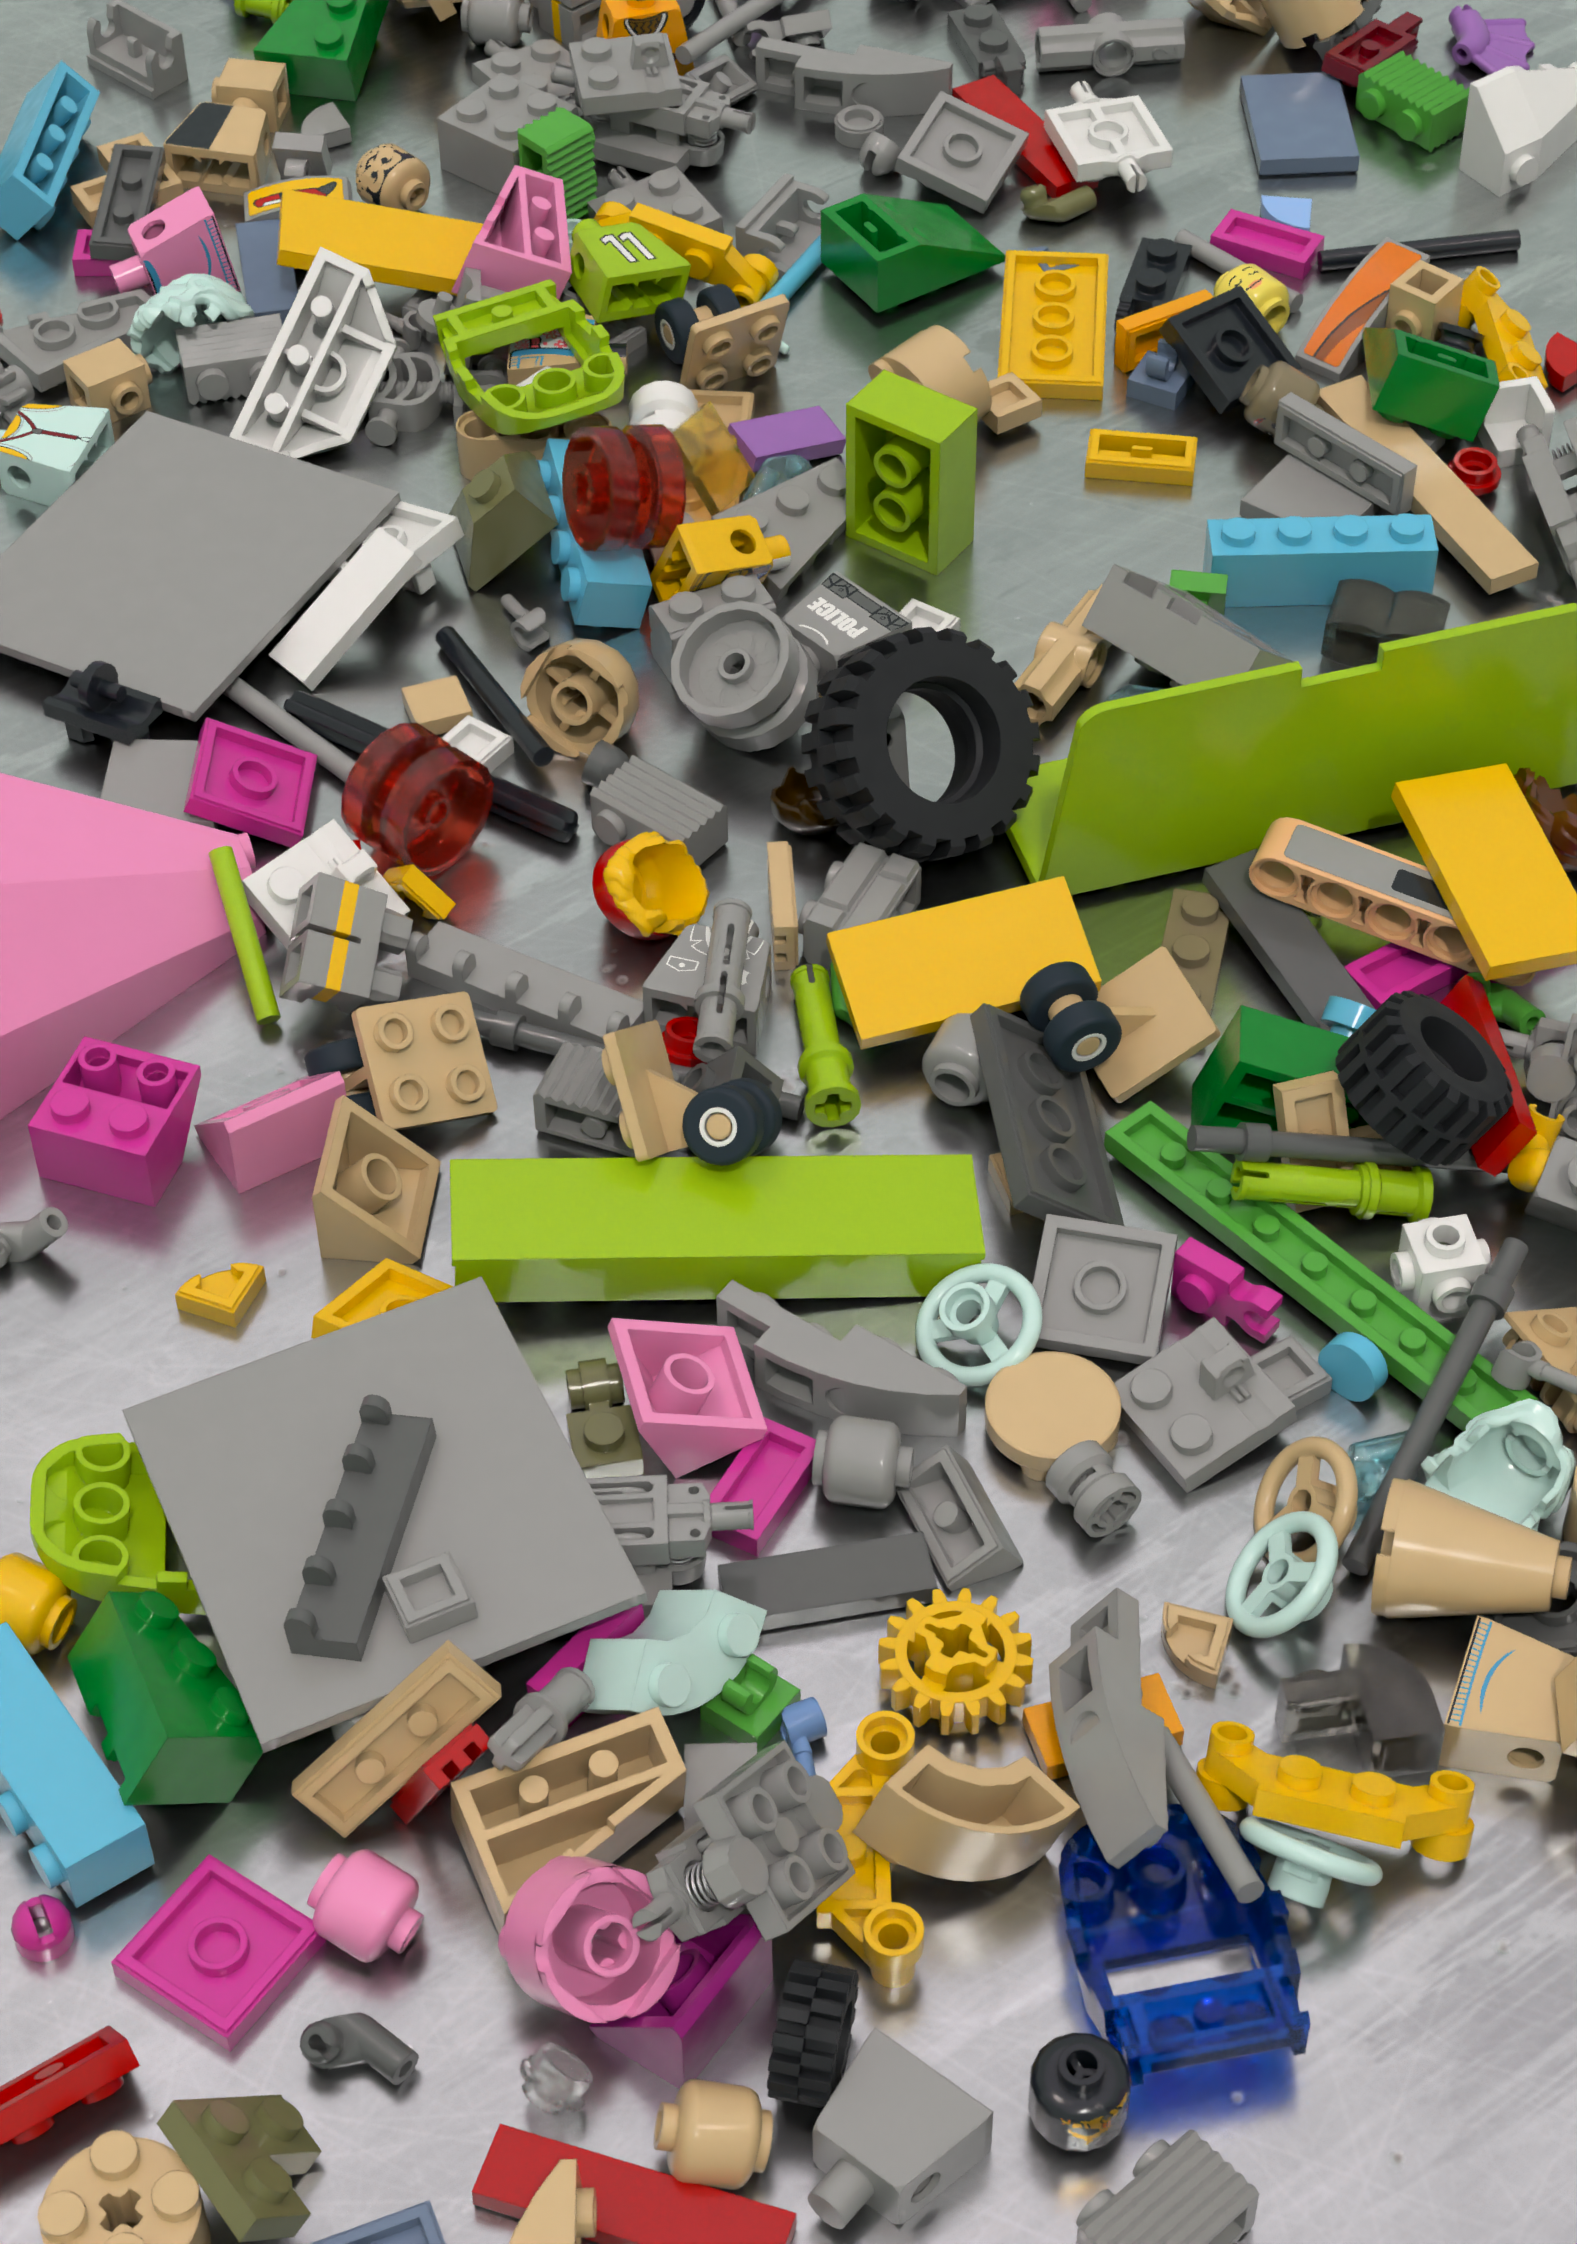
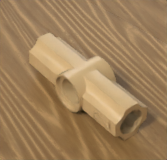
[1015,584,1112,726]

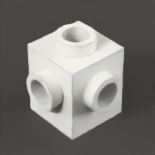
[1390,1214,1492,1321]

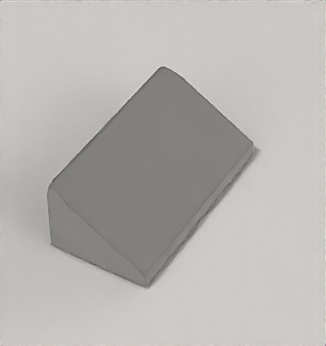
[684,54,759,106]
[896,1444,1024,1591]

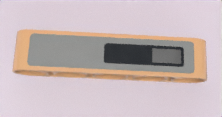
[1249,817,1537,986]

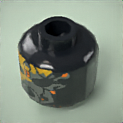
[1028,2032,1131,2152]

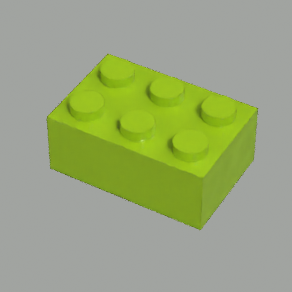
[846,370,978,576]

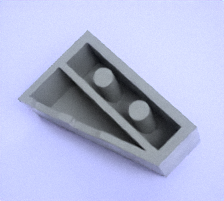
[1082,564,1294,687]

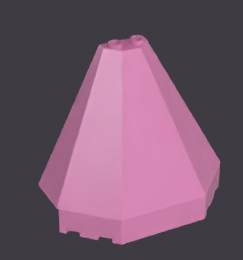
[0,773,266,1120]

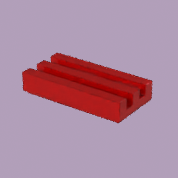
[390,1723,489,1825]

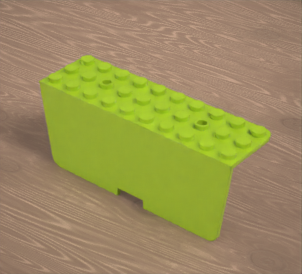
[1006,603,1577,895]

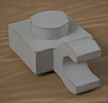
[744,9,832,61]

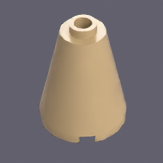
[1371,1478,1573,1619]

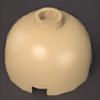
[520,638,639,758]

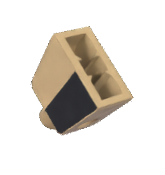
[163,97,272,196]

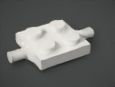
[1044,81,1173,193]

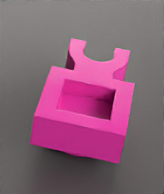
[1171,1237,1283,1344]

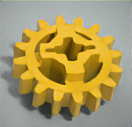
[878,1588,1034,1736]

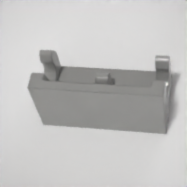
[87,0,188,100]
[735,173,829,282]

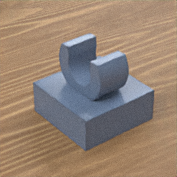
[1126,338,1195,411]

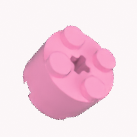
[498,1856,680,2023]

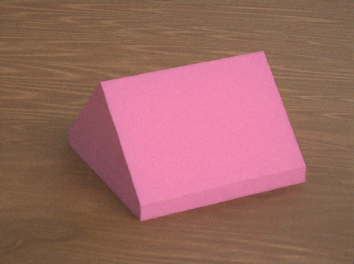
[194,1071,346,1194]
[607,1318,768,1479]

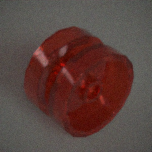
[562,424,686,552]
[341,722,494,876]

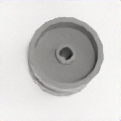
[671,600,818,752]

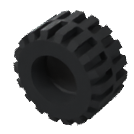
[1335,991,1513,1166]

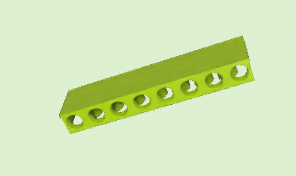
[450,1154,986,1302]

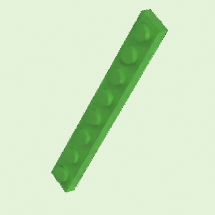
[1104,1100,1538,1432]

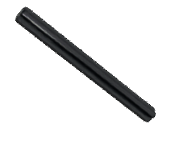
[283,690,579,843]

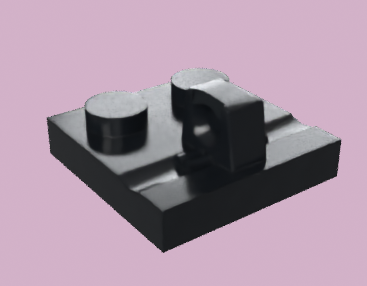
[1158,285,1302,414]

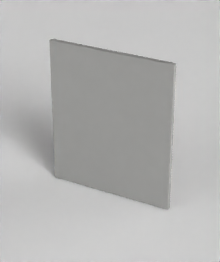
[0,411,401,722]
[122,1276,647,1753]

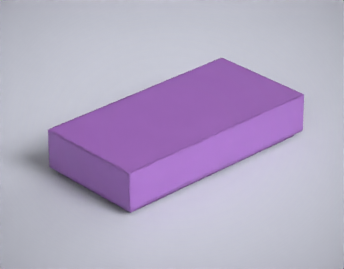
[726,406,846,472]

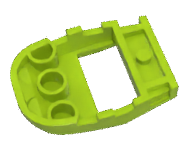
[433,279,625,435]
[30,1433,206,1615]

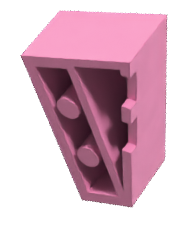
[451,165,572,300]

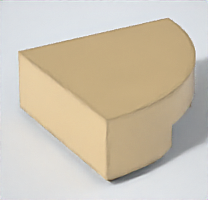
[1161,1602,1233,1689]

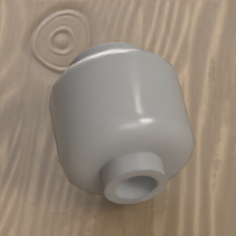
[460,0,533,48]
[922,1013,989,1106]
[812,1415,914,1509]

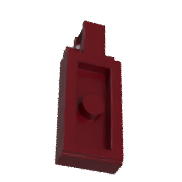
[1321,11,1423,88]

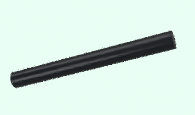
[1317,229,1521,272]
[435,626,554,767]

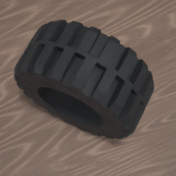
[801,627,1041,863]

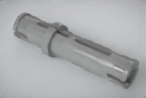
[693,898,752,1063]

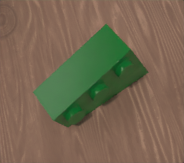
[253,0,389,102]
[1191,1005,1368,1131]
[67,1590,263,1805]

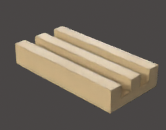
[767,841,799,971]

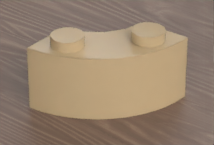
[853,1744,1081,1882]

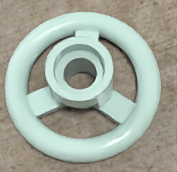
[915,1263,1043,1387]
[1225,1511,1338,1638]
[1239,1816,1383,1908]

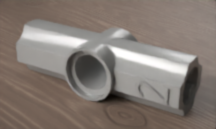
[1034,12,1185,77]

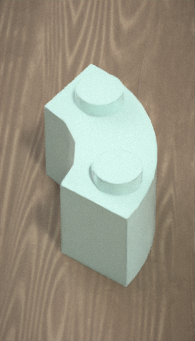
[583,1590,767,1716]

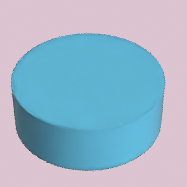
[1318,1332,1388,1402]

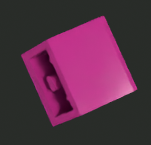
[28,1036,201,1207]

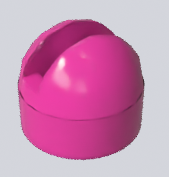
[11,1894,75,1962]

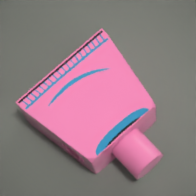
[109,186,241,296]

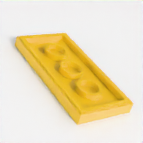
[277,189,483,296]
[997,250,1109,400]
[1391,763,1577,981]
[826,876,1102,1050]

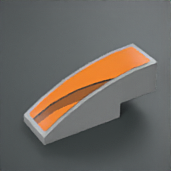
[1295,237,1430,383]

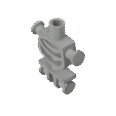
[365,338,508,446]

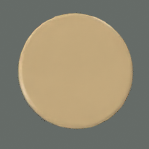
[984,1351,1121,1481]

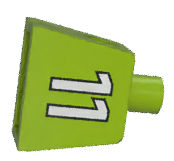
[569,218,691,323]

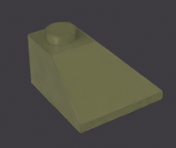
[449,450,558,592]

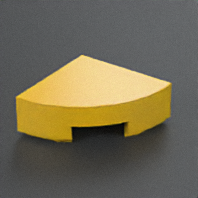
[383,864,456,920]
[175,1263,266,1328]

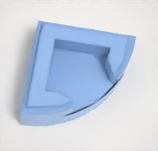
[1260,195,1312,232]

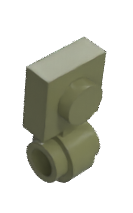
[565,1358,644,1478]

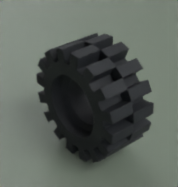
[767,1957,859,2109]

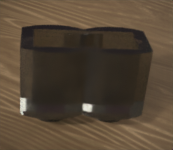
[1321,579,1451,667]

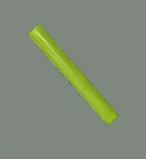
[209,846,281,1025]

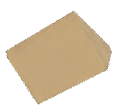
[312,1095,441,1264]

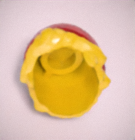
[592,831,709,940]

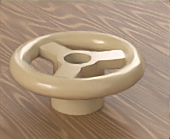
[1253,1436,1358,1562]

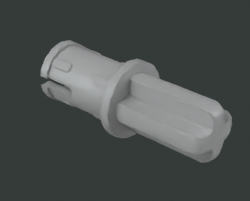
[487,1667,595,1771]

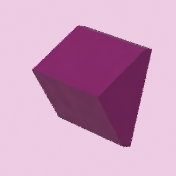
[589,1914,773,2089]

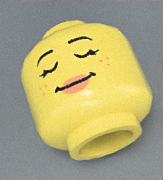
[1214,263,1290,334]

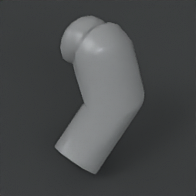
[0,1207,68,1268]

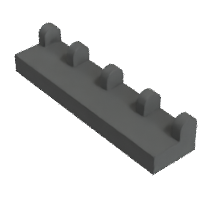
[283,1394,437,1661]

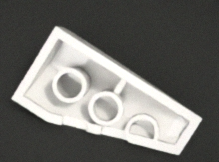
[1459,62,1577,197]

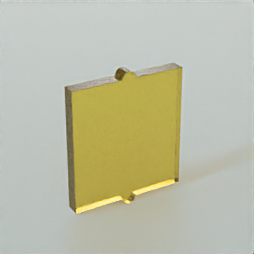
[664,401,757,516]

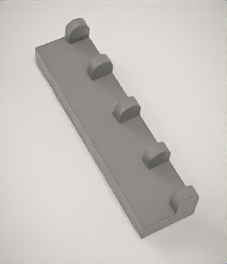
[405,921,644,1043]

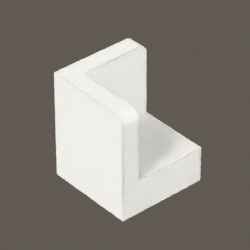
[1478,376,1555,468]

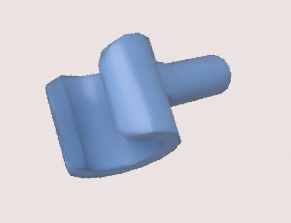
[780,1697,827,1776]

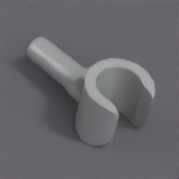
[385,310,427,350]
[501,594,550,652]
[1491,1340,1577,1395]

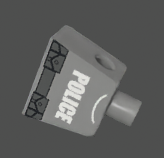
[782,571,912,682]

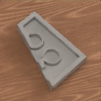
[0,289,151,392]
[711,457,846,605]

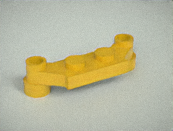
[593,201,779,308]
[1458,266,1548,389]
[816,1711,924,1988]
[1196,1721,1475,1862]

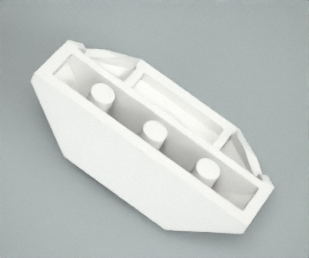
[229,246,398,459]

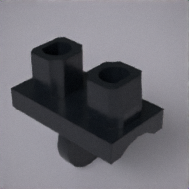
[42,661,163,746]

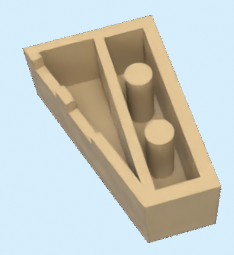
[450,1706,687,1934]

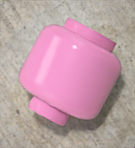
[307,1849,424,1963]

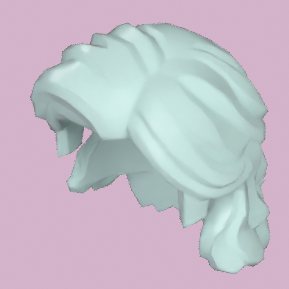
[127,273,254,374]
[1421,1399,1576,1531]

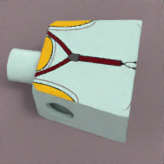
[0,404,115,507]

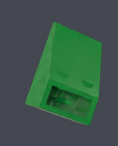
[821,193,1005,313]
[1362,327,1500,442]

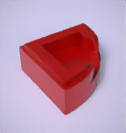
[1544,332,1577,393]

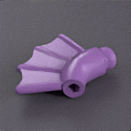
[1448,4,1535,75]

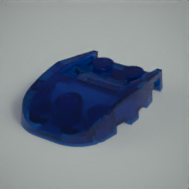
[1058,1804,1311,2087]

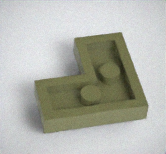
[156,2095,322,2242]

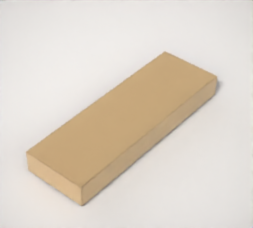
[292,1640,502,1838]

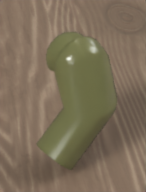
[1020,184,1097,223]

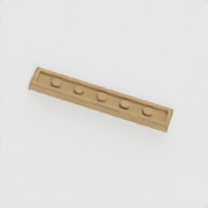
[1317,375,1539,595]

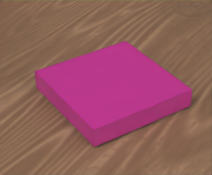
[183,717,317,848]
[111,1854,327,2051]

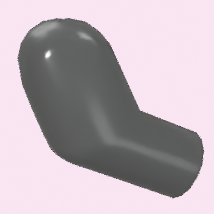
[300,2012,419,2085]

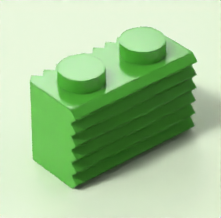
[1355,50,1470,152]
[517,107,598,219]

